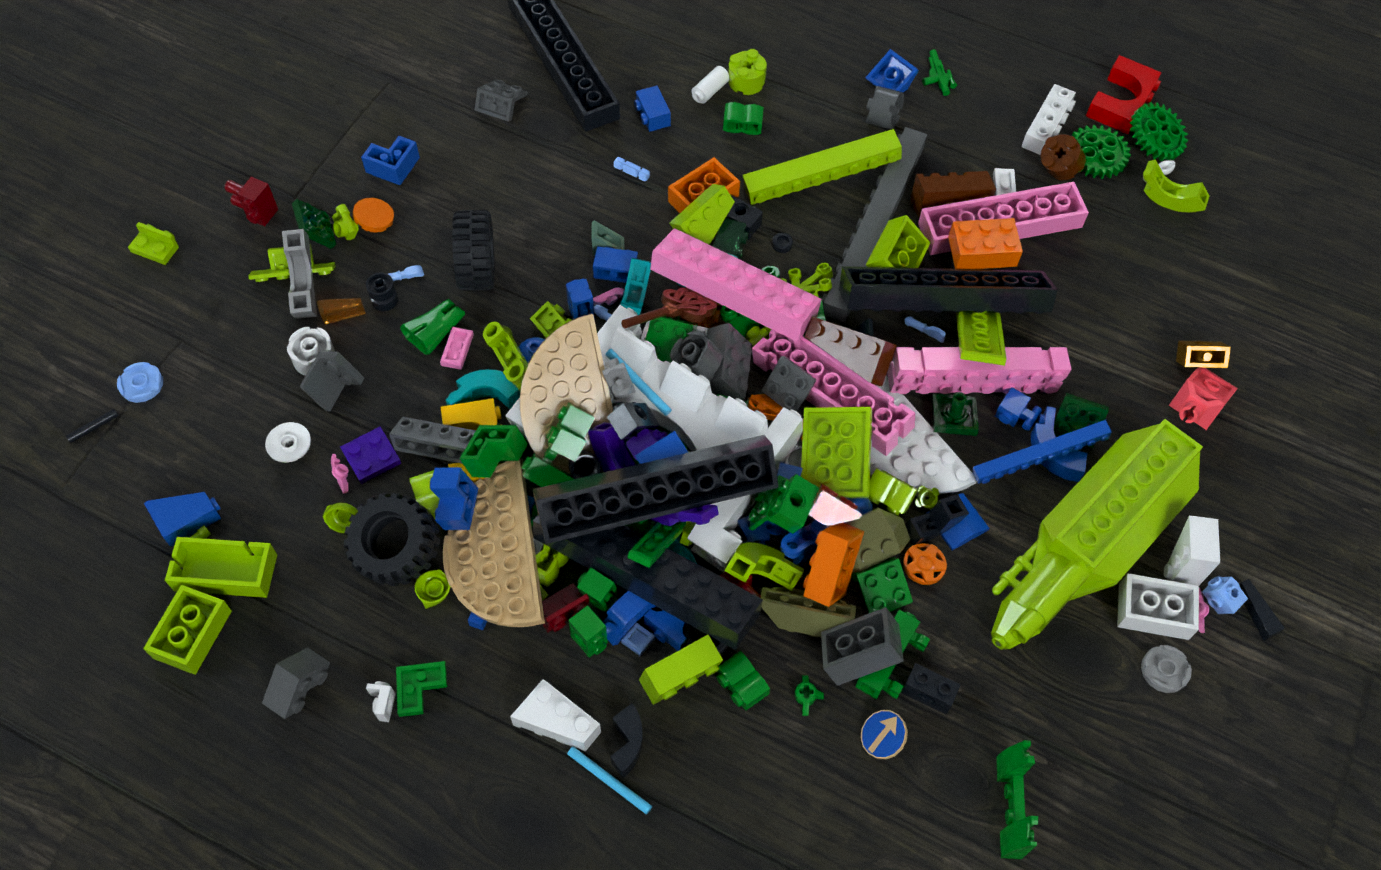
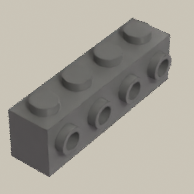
[389,417,476,464]

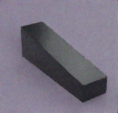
[1239,579,1285,641]

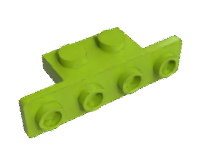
[248,244,335,282]

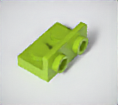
[128,222,179,265]
[530,301,572,338]

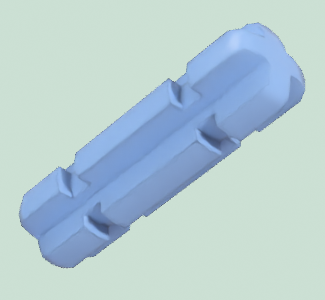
[614,157,650,181]

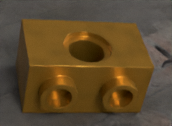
[1176,341,1230,368]

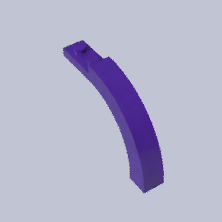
[588,422,719,526]

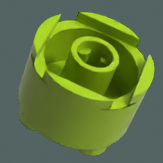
[728,49,767,95]

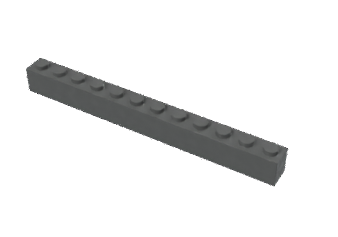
[822,127,928,323]

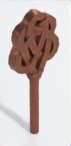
[621,287,717,328]

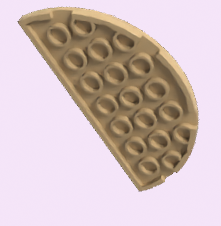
[520,314,613,474]
[443,458,545,627]

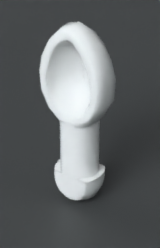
[1143,160,1175,182]

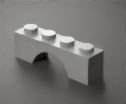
[282,229,317,319]

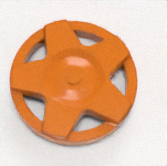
[748,394,783,421]
[903,543,947,585]

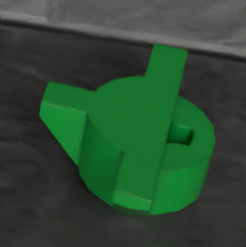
[795,675,824,716]

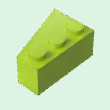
[669,184,735,245]
[639,635,723,705]

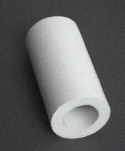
[692,66,729,104]

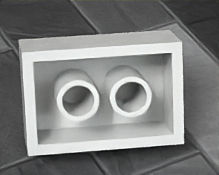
[1117,573,1199,640]

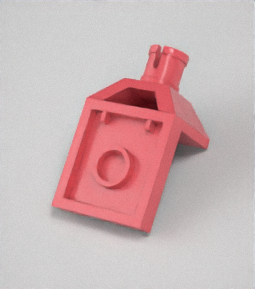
[1169,367,1238,430]

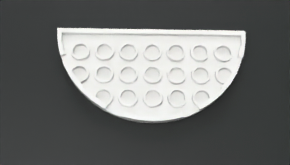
[870,376,977,497]

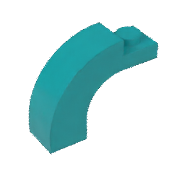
[620,258,651,315]
[446,369,520,409]

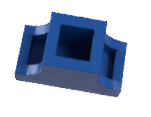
[644,609,687,651]

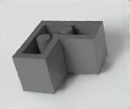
[262,648,330,719]

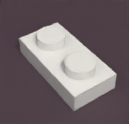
[993,168,1016,196]

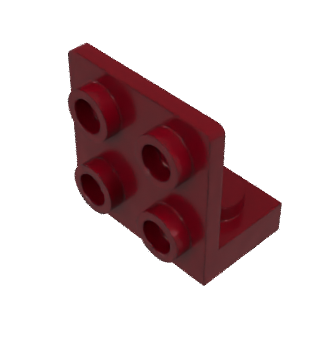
[542,583,589,633]

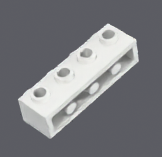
[1022,84,1076,155]

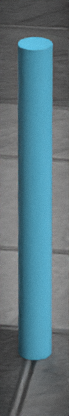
[605,349,672,416]
[567,746,652,815]

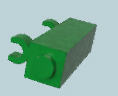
[521,447,574,487]
[856,610,930,700]

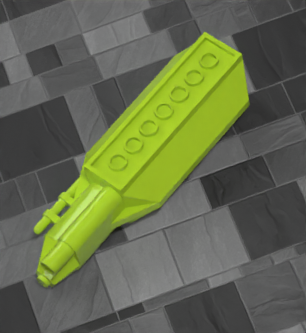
[991,419,1203,650]

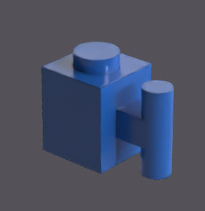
[995,387,1042,430]

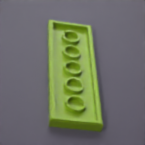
[957,311,1007,366]

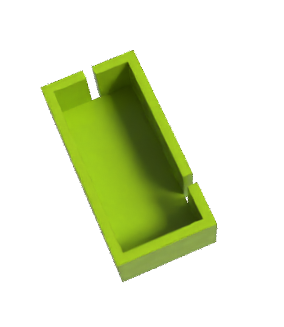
[165,537,277,598]

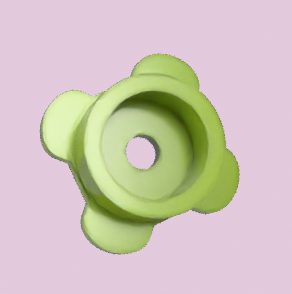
[915,485,939,509]

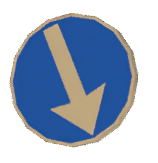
[861,710,908,759]

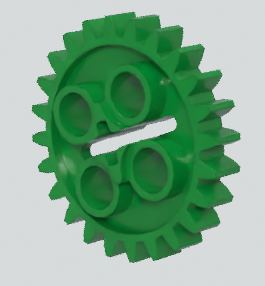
[1130,102,1188,162]
[1072,125,1131,179]

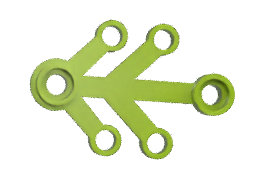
[780,263,833,297]

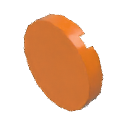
[352,198,394,233]

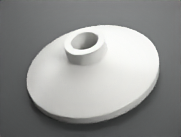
[265,422,311,463]

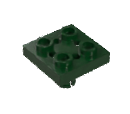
[292,199,336,249]
[931,392,979,436]
[1054,393,1109,448]

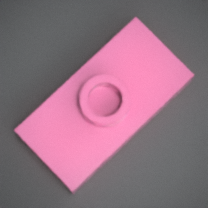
[440,327,474,370]

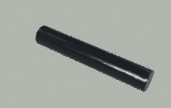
[66,409,119,443]

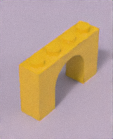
[441,398,504,484]

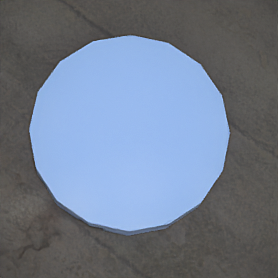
[117,362,163,403]

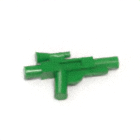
[922,49,957,96]

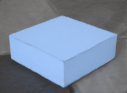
[621,622,655,656]

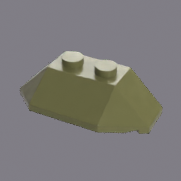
[845,508,910,573]
[760,587,856,637]

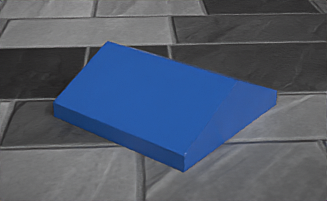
[865,49,919,93]
[926,493,990,551]

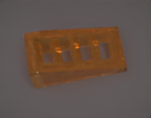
[317,298,366,325]

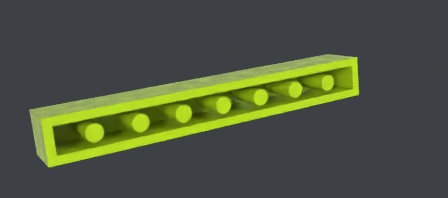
[743,129,902,205]

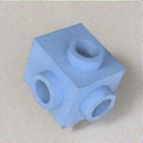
[1202,576,1248,614]

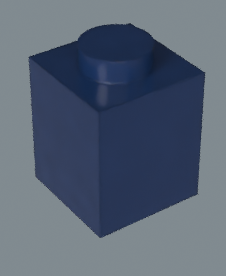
[736,516,770,546]

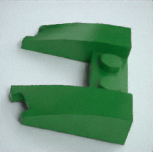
[996,740,1038,859]

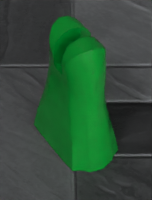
[400,299,466,355]

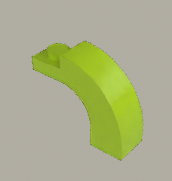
[1143,160,1210,212]
[725,542,804,591]

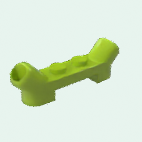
[483,321,528,391]

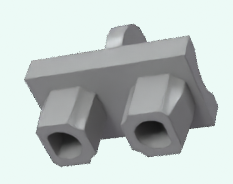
[602,358,636,400]

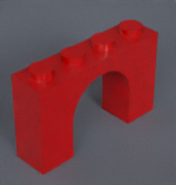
[1086,55,1162,134]

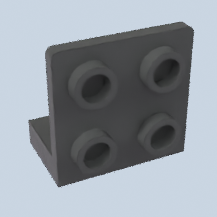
[474,79,528,122]
[300,351,364,411]
[762,356,816,414]

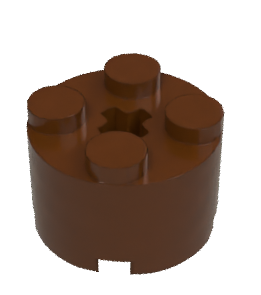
[1040,134,1086,180]

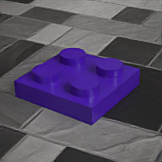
[340,427,401,484]

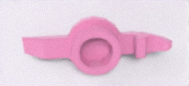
[593,288,625,306]
[331,454,349,494]
[1199,588,1209,633]

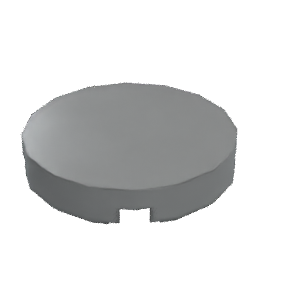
[1141,645,1192,693]

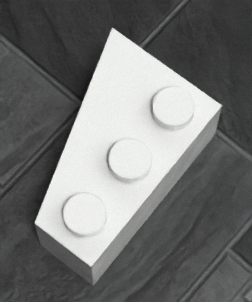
[1164,515,1220,586]
[510,679,601,751]

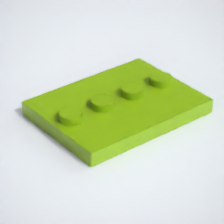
[801,407,872,498]

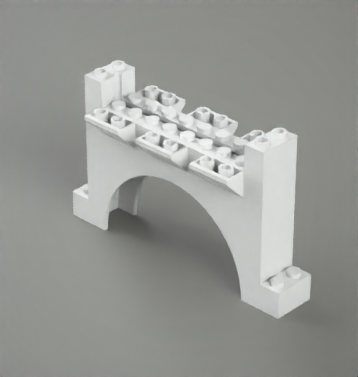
[505,305,803,573]

